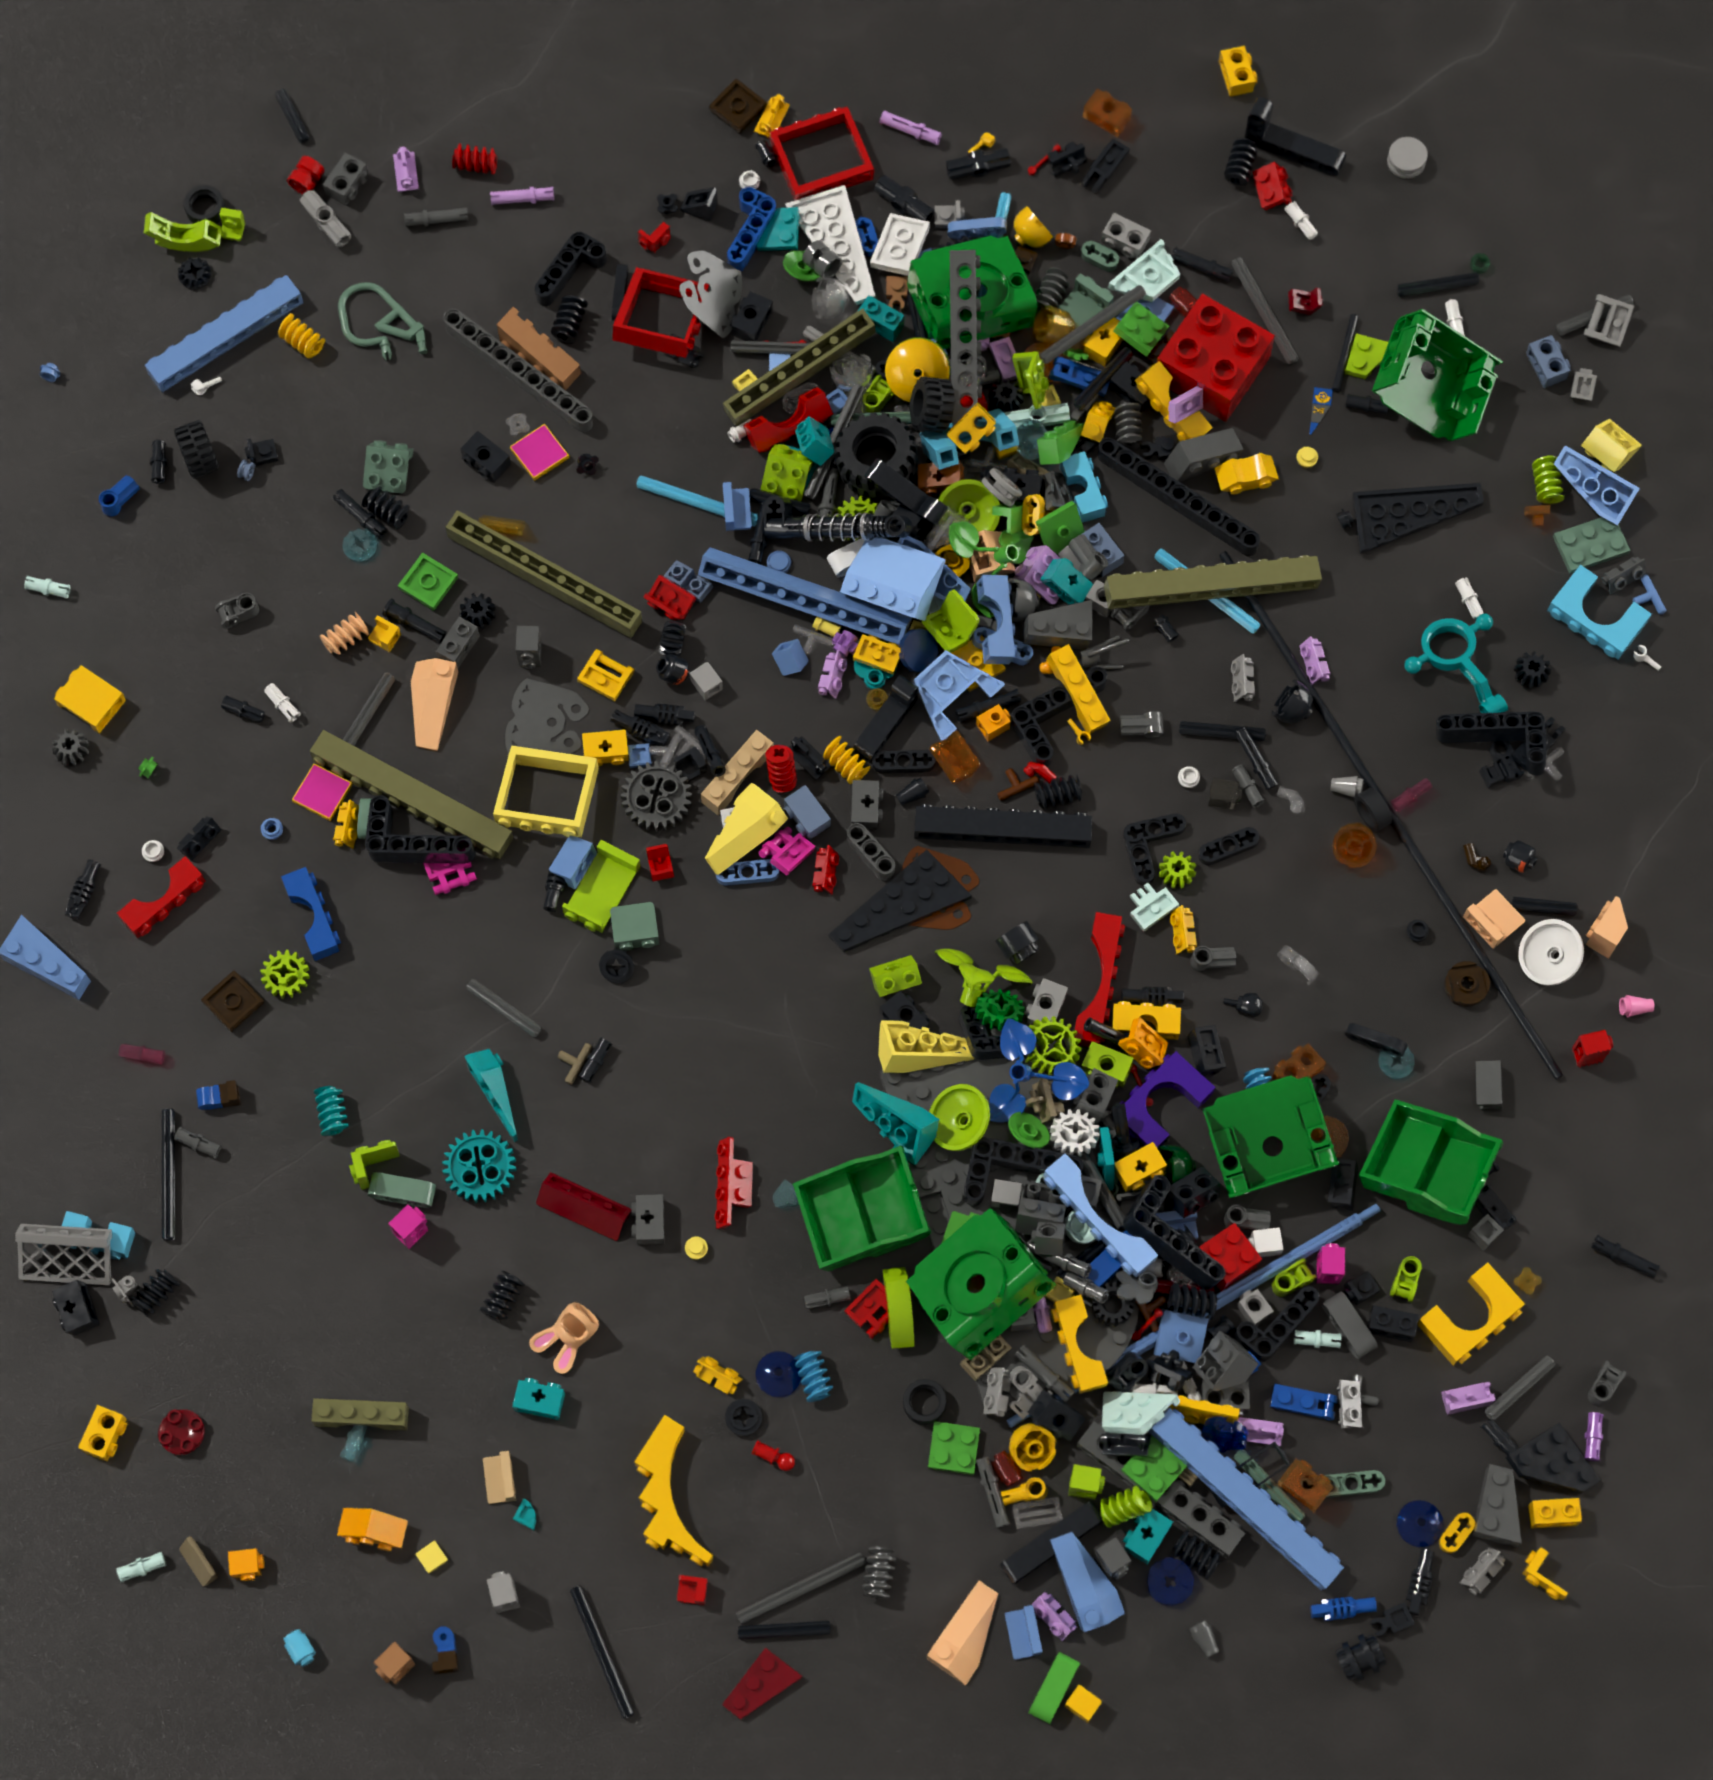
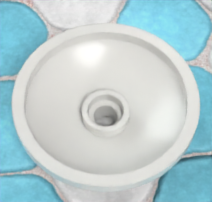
[1519,919,1584,986]

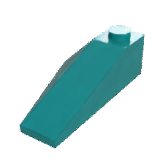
[464,1049,518,1142]
[852,1082,939,1165]

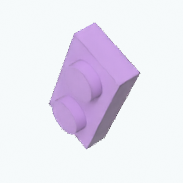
[989,337,1017,383]
[1168,386,1203,423]

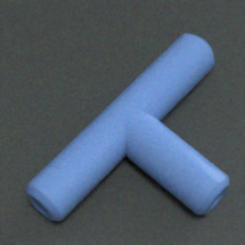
[1633,574,1666,615]

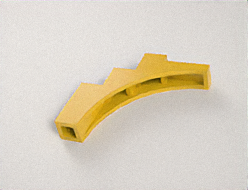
[634,1415,713,1566]

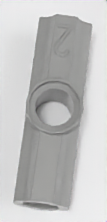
[300,190,352,247]

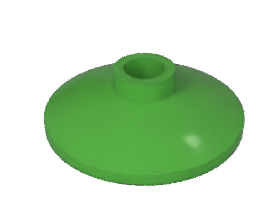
[783,250,821,281]
[1008,1112,1050,1148]

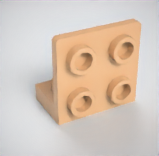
[1463,889,1525,949]

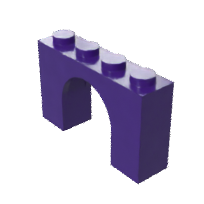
[1120,1051,1216,1150]

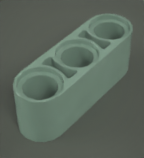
[367,1172,437,1208]

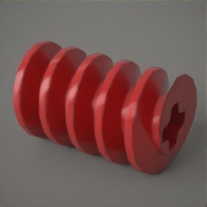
[452,143,497,175]
[765,745,797,793]

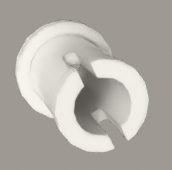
[727,419,751,443]

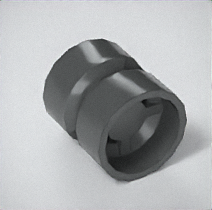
[802,240,842,280]

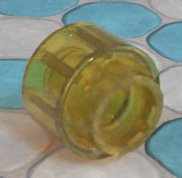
[1033,305,1075,345]

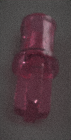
[1390,778,1432,813]
[119,1044,165,1065]

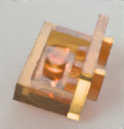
[929,730,980,784]

